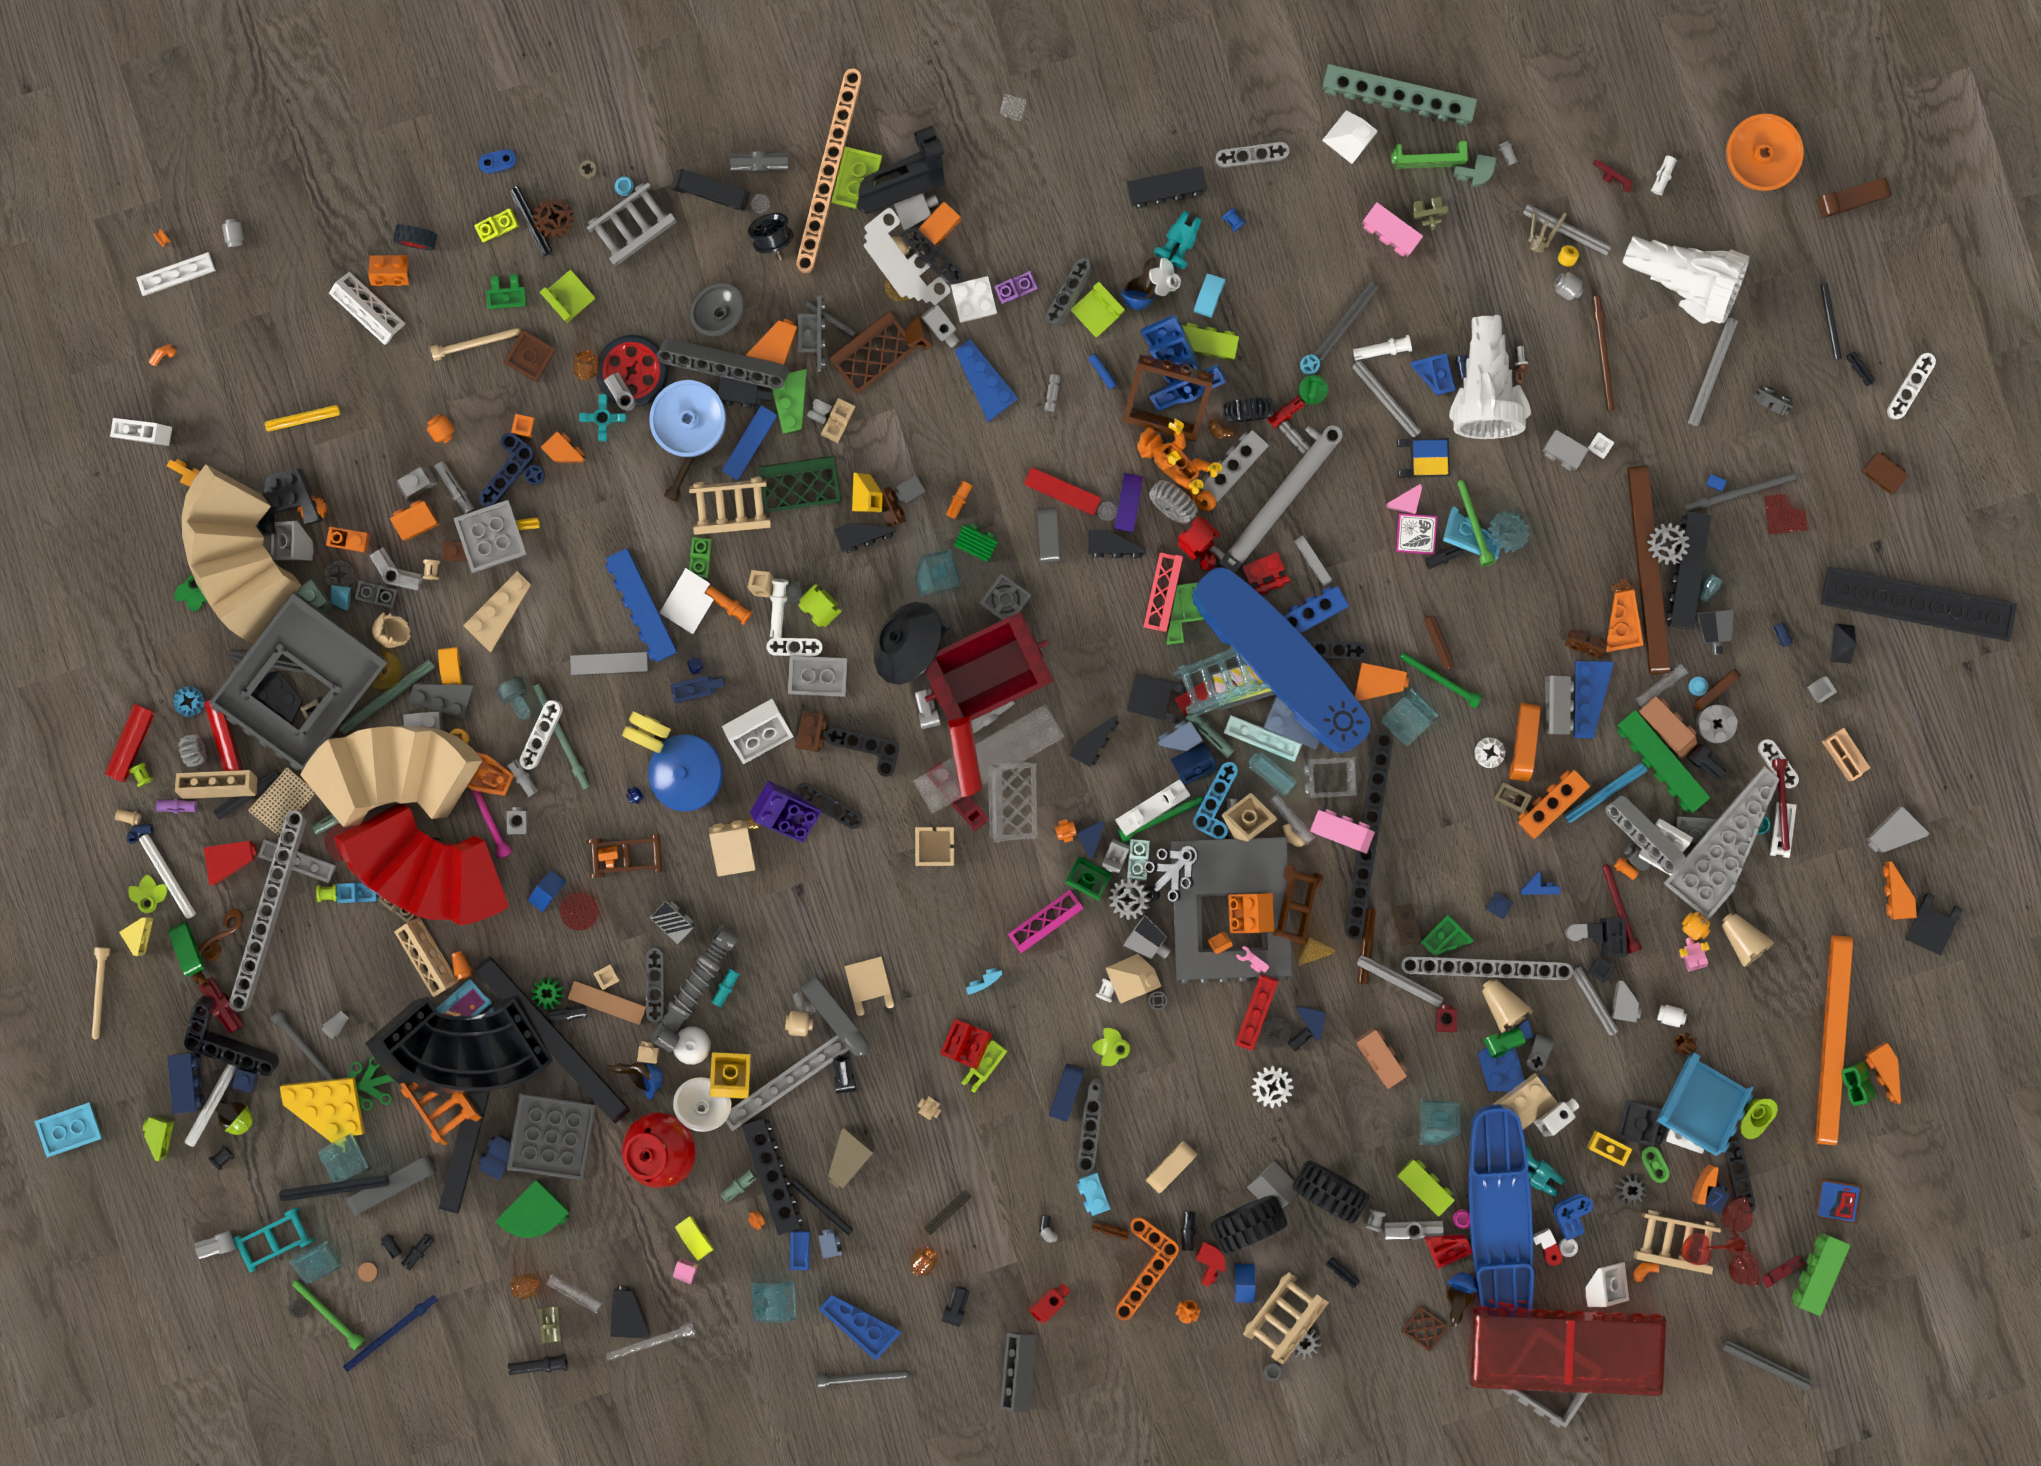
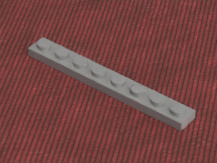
[725,1035,849,1131]

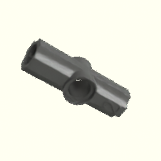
[730,151,788,173]

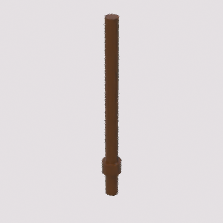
[1593,296,1615,411]

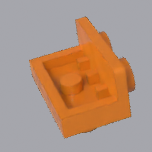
[368,255,409,286]

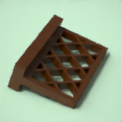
[828,311,917,394]

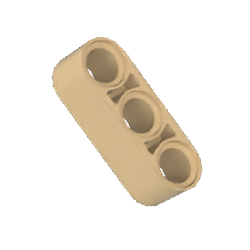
[1145,1141,1198,1194]

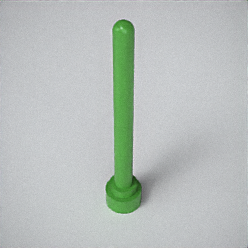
[1458,480,1496,567]
[292,1280,365,1351]

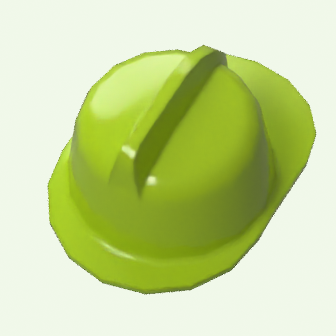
[1740,1098,1778,1139]

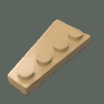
[463,571,531,653]

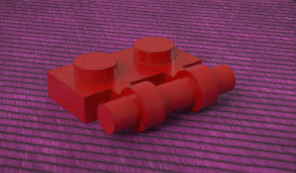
[1242,552,1290,595]

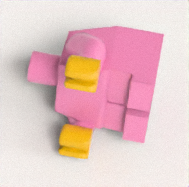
[1679,937,1710,972]

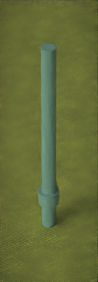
[533,684,590,790]

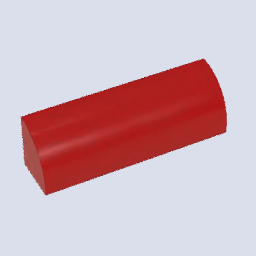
[204,700,243,771]
[104,703,156,782]
[947,716,982,797]

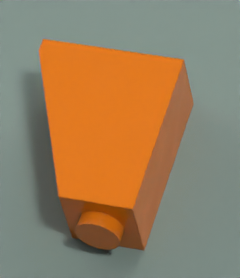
[746,319,798,365]
[1354,663,1409,701]

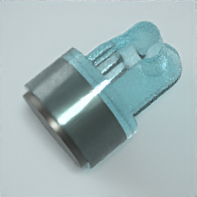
[495,676,531,720]

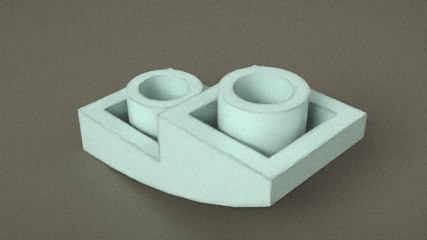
[1127,839,1150,882]

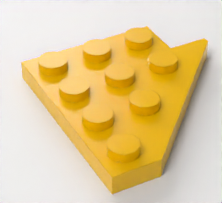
[280,1077,365,1152]

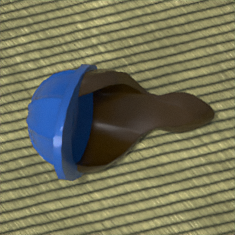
[1121,258,1156,311]
[609,1062,663,1100]
[1446,1272,1479,1327]

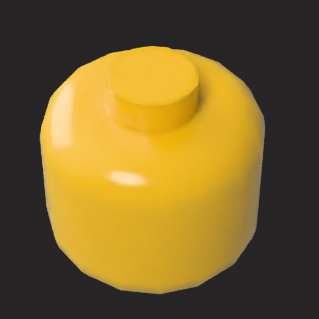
[1558,245,1579,267]

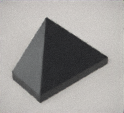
[1831,624,1856,664]

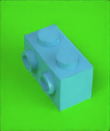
[1077,1171,1110,1216]

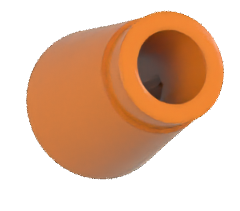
[451,951,473,981]

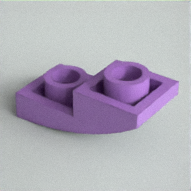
[994,271,1039,304]

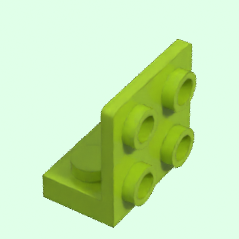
[540,270,595,323]
[1071,282,1125,337]

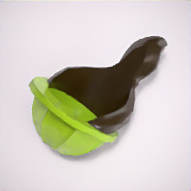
[207,1095,253,1135]

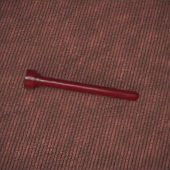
[1772,758,1790,851]
[1602,864,1642,954]

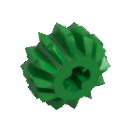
[531,977,564,1009]

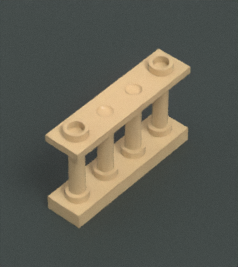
[689,477,771,535]
[1634,1210,1721,1274]
[1243,1272,1329,1364]

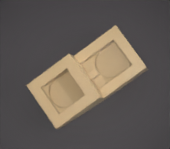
[821,398,855,443]

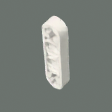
[1887,353,1936,420]
[520,700,563,770]

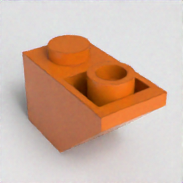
[541,432,586,463]
[326,527,370,553]

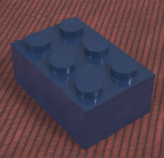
[167,1052,205,1114]

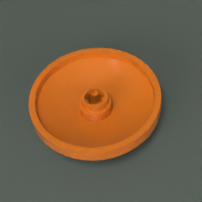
[1726,114,1804,191]

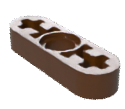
[1693,668,1741,711]

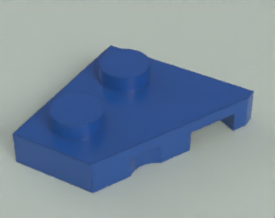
[1410,353,1456,396]

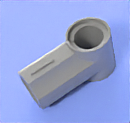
[604,372,636,411]
[915,689,941,729]
[195,1231,236,1259]

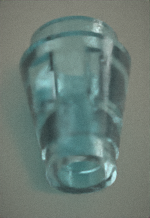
[1699,573,1723,603]

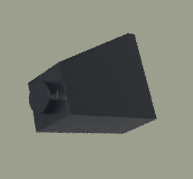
[610,1285,651,1339]

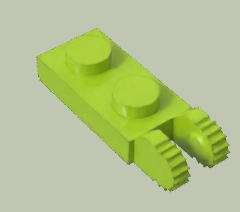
[961,1039,1008,1093]

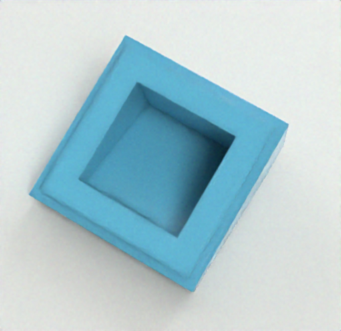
[331,585,351,610]

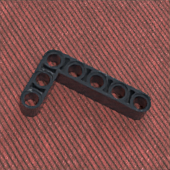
[184,996,279,1077]

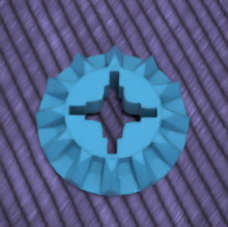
[173,686,204,717]

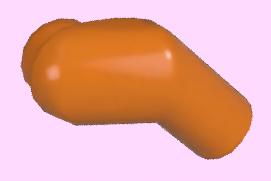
[148,344,177,366]
[1633,1262,1659,1282]

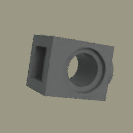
[895,475,926,505]

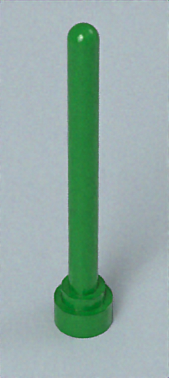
[1400,653,1483,709]
[1117,796,1204,843]

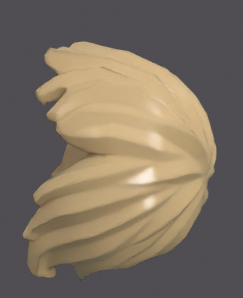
[372,613,411,648]

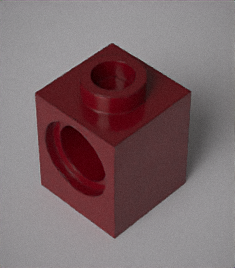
[1435,1005,1457,1032]

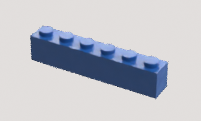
[605,548,678,663]

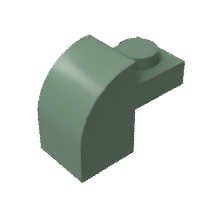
[1453,154,1496,188]

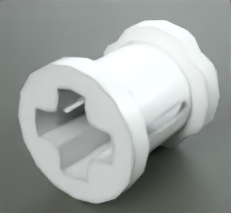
[1095,978,1114,1003]

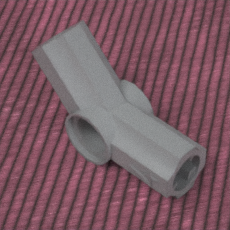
[370,547,422,591]

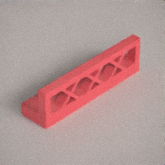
[1144,552,1183,632]

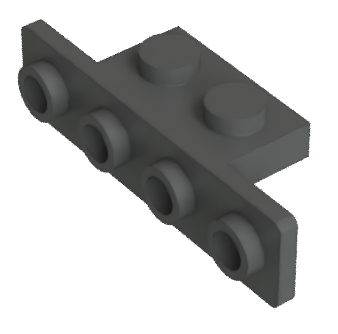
[798,294,825,372]

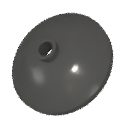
[690,283,744,336]

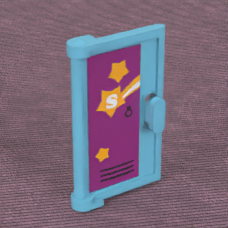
[436,979,493,1016]

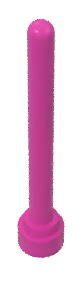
[471,790,513,859]

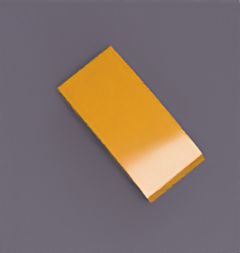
[438,647,463,684]

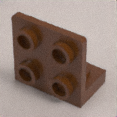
[796,710,828,752]

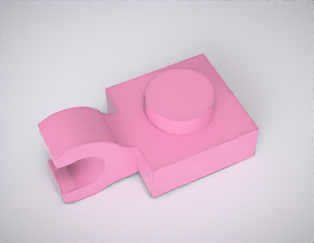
[1236,946,1269,973]

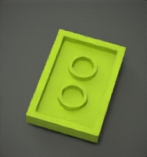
[831,147,882,210]

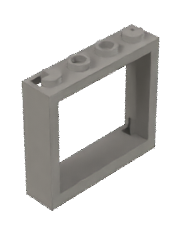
[1499,1325,1604,1428]

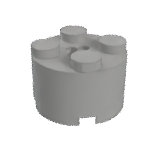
[1695,705,1738,743]

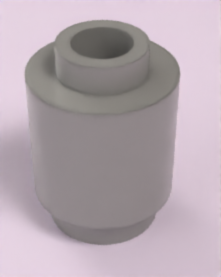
[222,219,244,248]

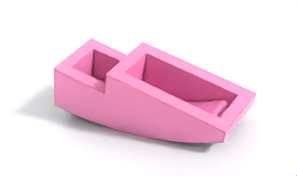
[673,1258,698,1285]

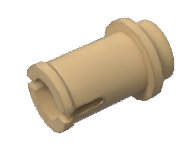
[115,808,141,826]

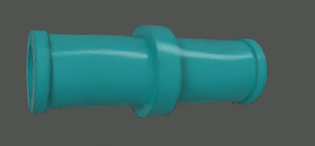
[711,968,740,1008]

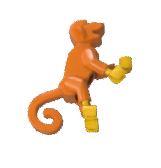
[1137,418,1222,511]

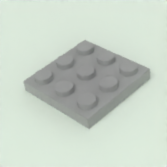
[453,500,527,573]

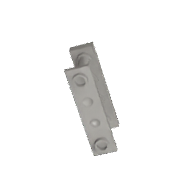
[586,183,677,267]

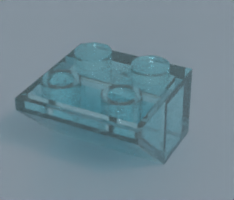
[751,1281,796,1323]

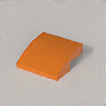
[1692,1164,1718,1205]

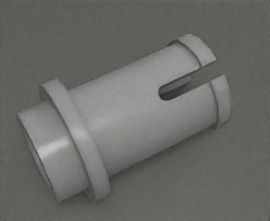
[1498,141,1518,166]

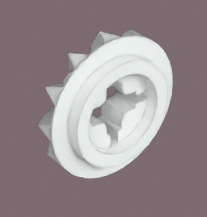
[1474,737,1505,768]

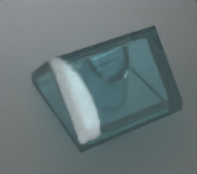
[289,1240,341,1285]

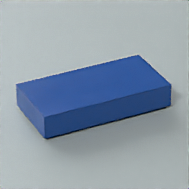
[790,1231,810,1270]

